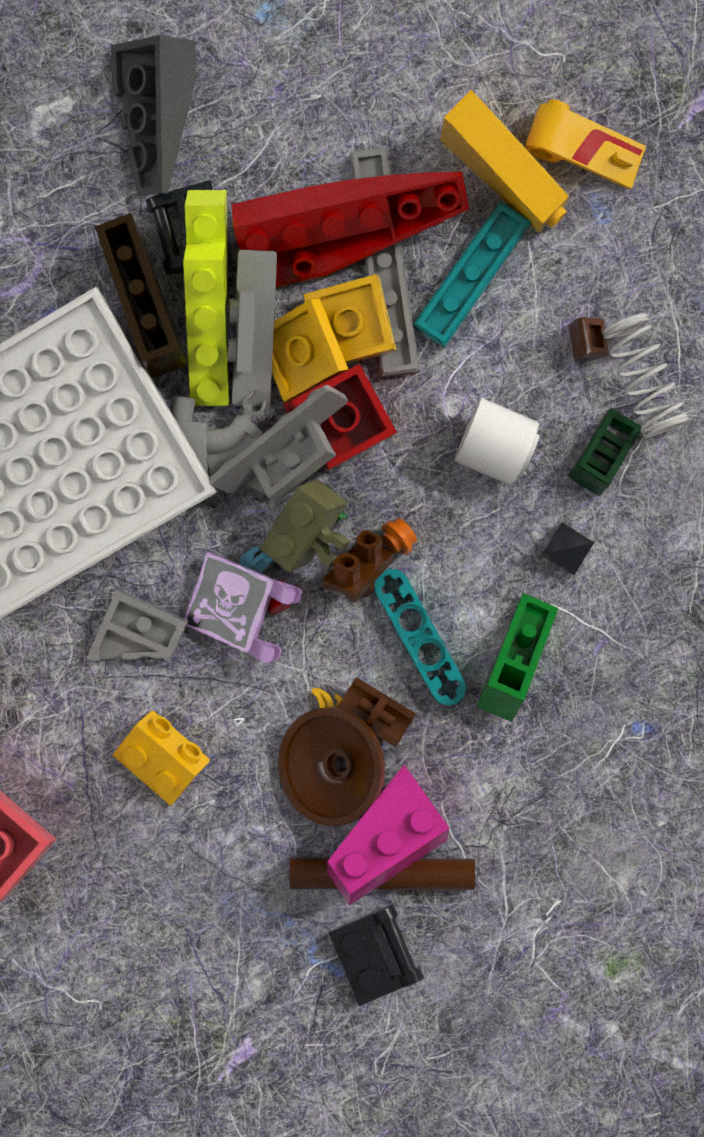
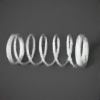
[602,313,690,438]

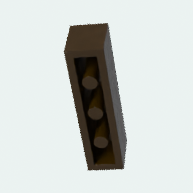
[94,213,188,379]

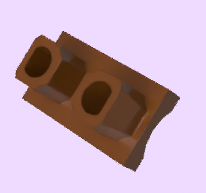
[322,530,394,603]
[337,677,416,747]

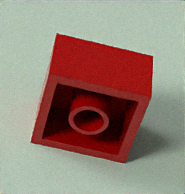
[287,364,397,474]

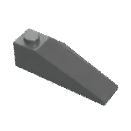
[111,35,196,196]

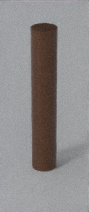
[289,858,475,890]

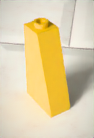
[440,90,569,233]

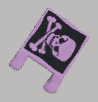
[184,552,302,663]

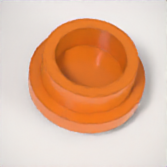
[382,518,417,555]

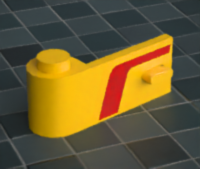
[524,99,646,190]

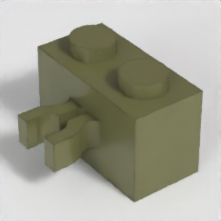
[260,479,350,572]

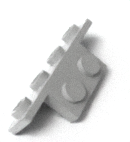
[227,250,277,407]
[209,385,348,502]

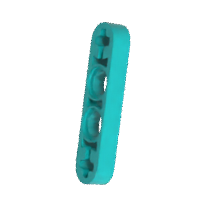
[374,569,466,706]

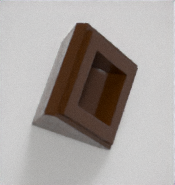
[569,317,609,362]

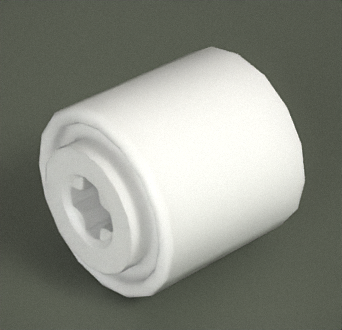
[454,398,539,485]

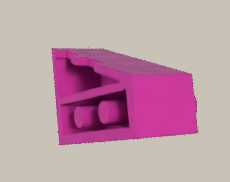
[327,765,450,906]

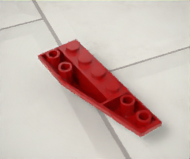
[231,172,469,287]

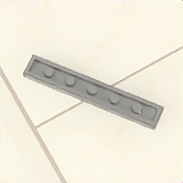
[350,147,420,378]

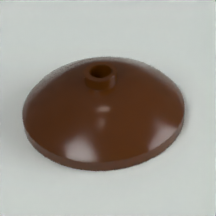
[278,707,385,826]

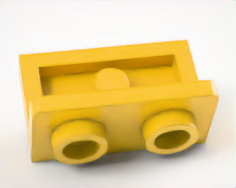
[112,711,210,806]

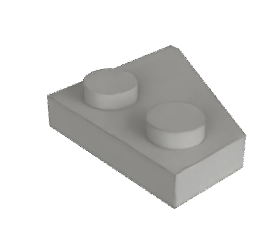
[86,589,189,661]

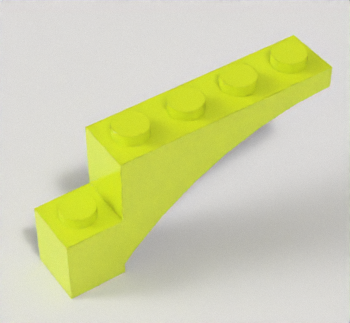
[183,190,230,406]

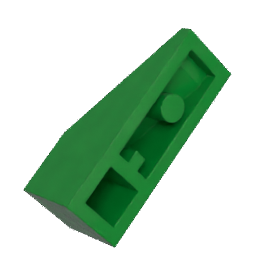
[476,593,558,722]

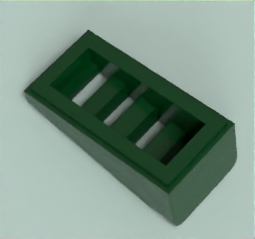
[568,407,642,496]

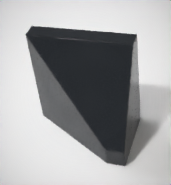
[541,522,595,575]

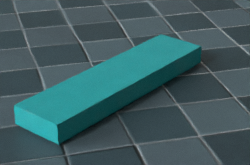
[413,201,531,348]

